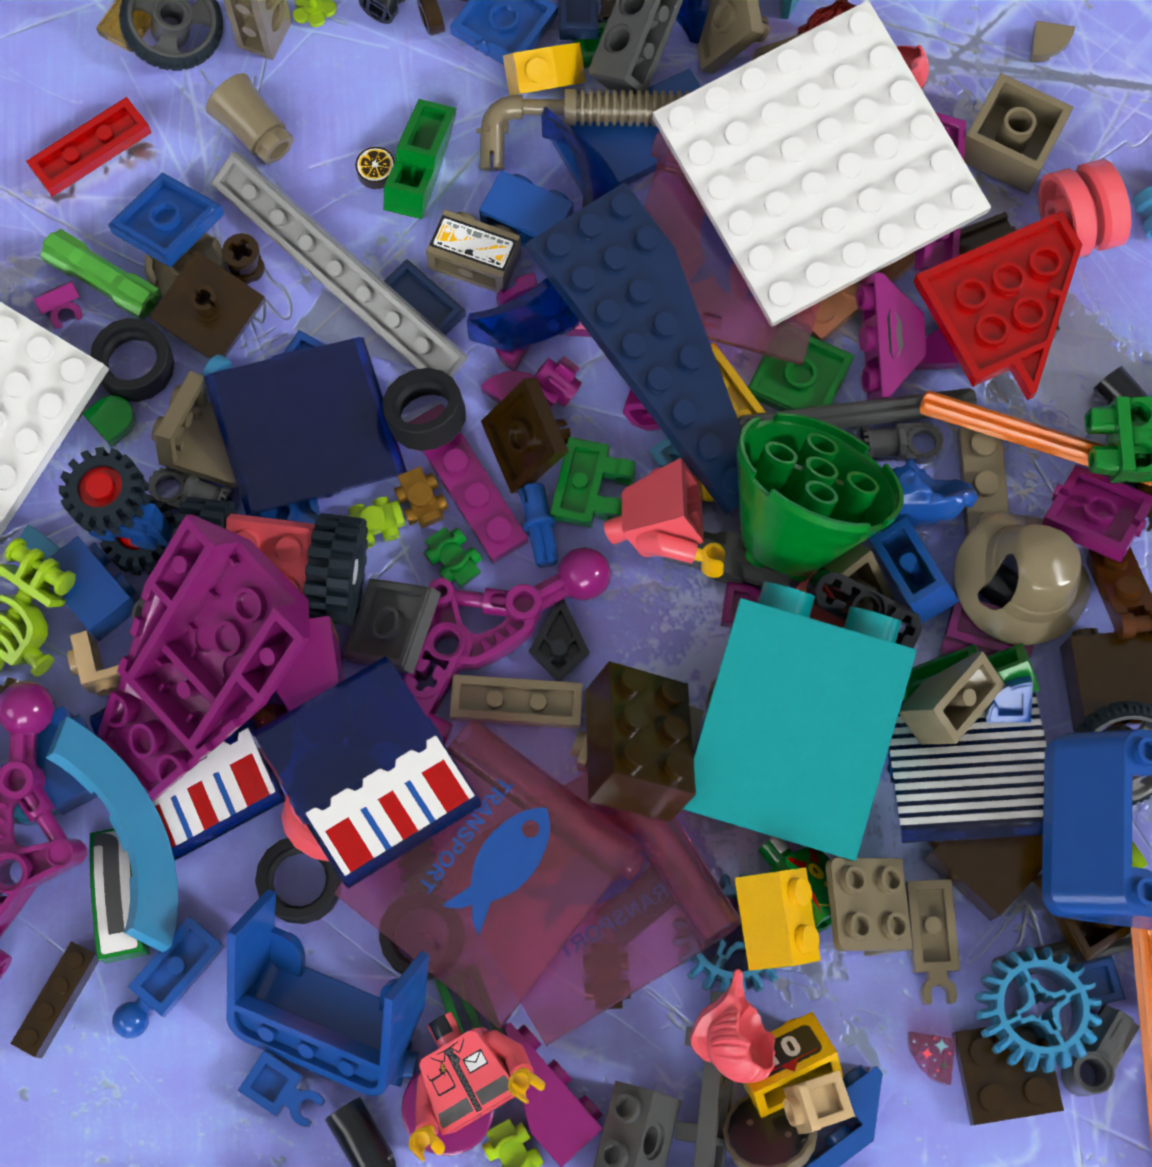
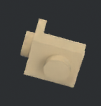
[67,631,121,696]
[783,1070,855,1135]

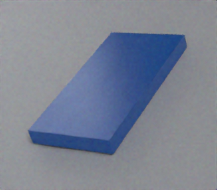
[551,68,701,203]

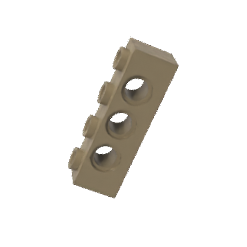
[224,0,292,60]

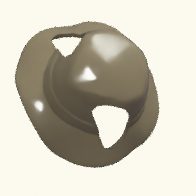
[953,511,1091,645]

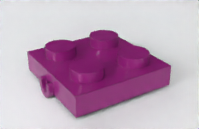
[1042,464,1152,563]

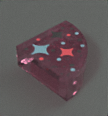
[908,1031,956,1086]

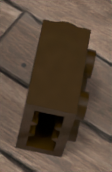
[1060,628,1152,730]
[924,796,1043,921]

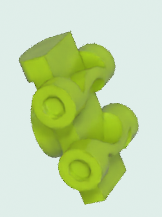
[348,496,406,548]
[482,1118,544,1167]

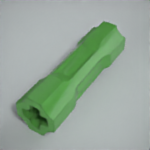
[40,229,162,320]

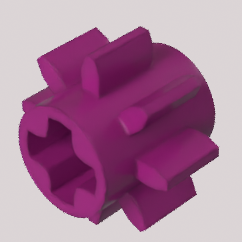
[533,356,582,407]

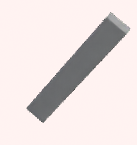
[210,151,469,378]

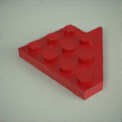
[913,211,1083,400]

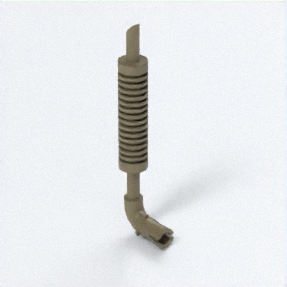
[476,89,693,171]

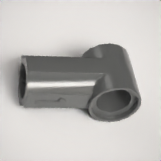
[1061,1004,1140,1096]

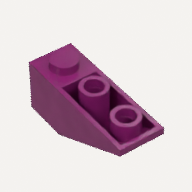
[505,1022,603,1167]

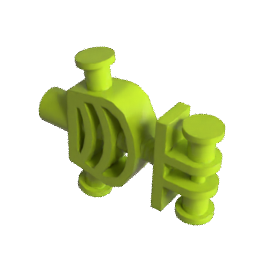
[0,537,76,677]

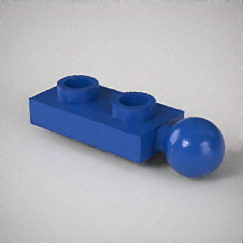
[112,916,226,1039]

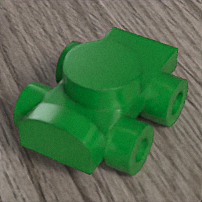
[423,527,482,588]

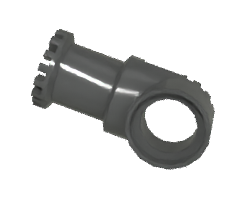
[860,422,944,464]
[148,467,234,510]

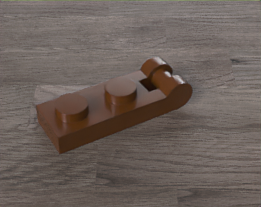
[1086,547,1152,639]

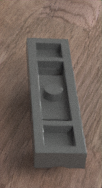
[675,991,733,1167]

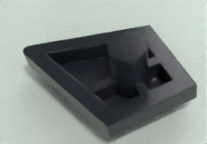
[529,599,590,681]

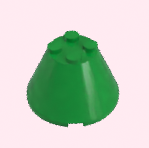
[737,413,904,582]

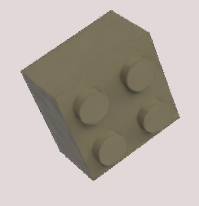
[964,73,1074,194]

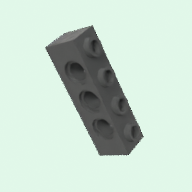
[587,0,683,94]
[593,1081,682,1167]

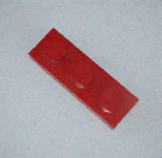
[26,97,152,197]

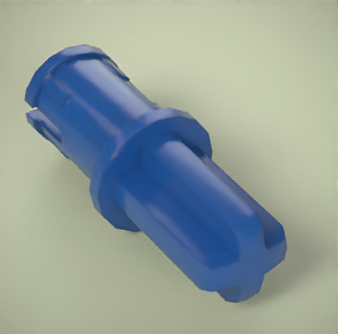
[518,483,558,568]

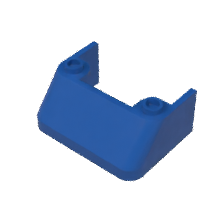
[1042,729,1152,930]
[226,889,429,1096]

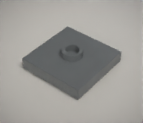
[342,578,441,674]

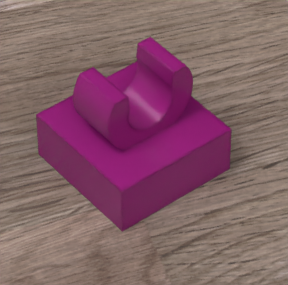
[34,280,82,329]

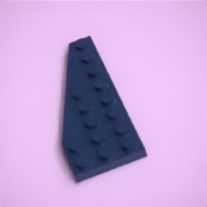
[525,182,742,516]

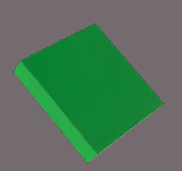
[748,322,855,411]

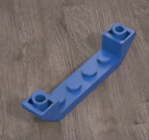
[802,1064,883,1167]

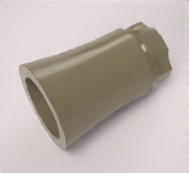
[206,73,294,165]

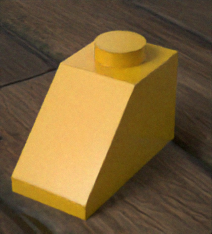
[503,42,586,96]

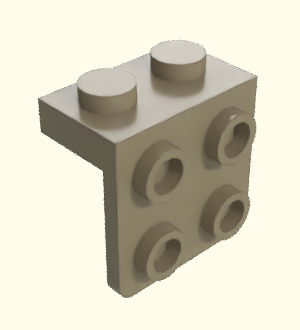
[152,371,265,488]
[826,858,913,956]

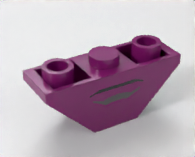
[856,273,927,400]

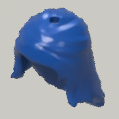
[880,458,978,532]

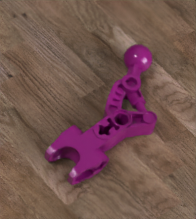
[346,547,611,754]
[0,680,87,979]

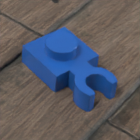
[237,1051,326,1127]

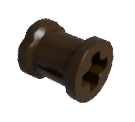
[222,233,265,284]

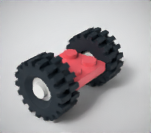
[171,496,368,626]

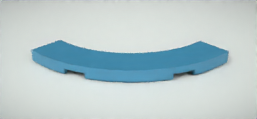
[46,716,178,952]

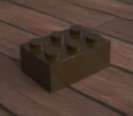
[585,661,696,822]

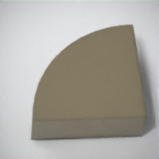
[1030,21,1075,62]

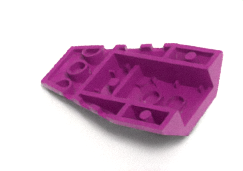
[97,514,310,802]

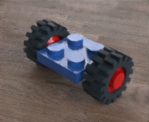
[59,447,176,576]

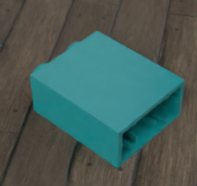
[683,581,917,861]

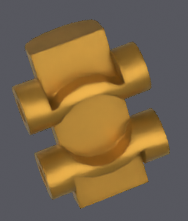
[394,466,449,529]

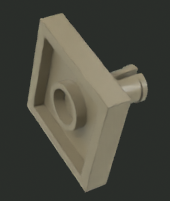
[691,0,770,74]

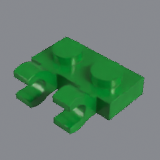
[550,437,636,528]

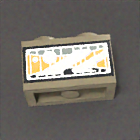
[426,209,521,293]

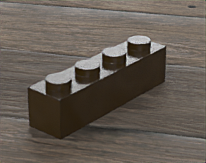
[10,941,99,1058]

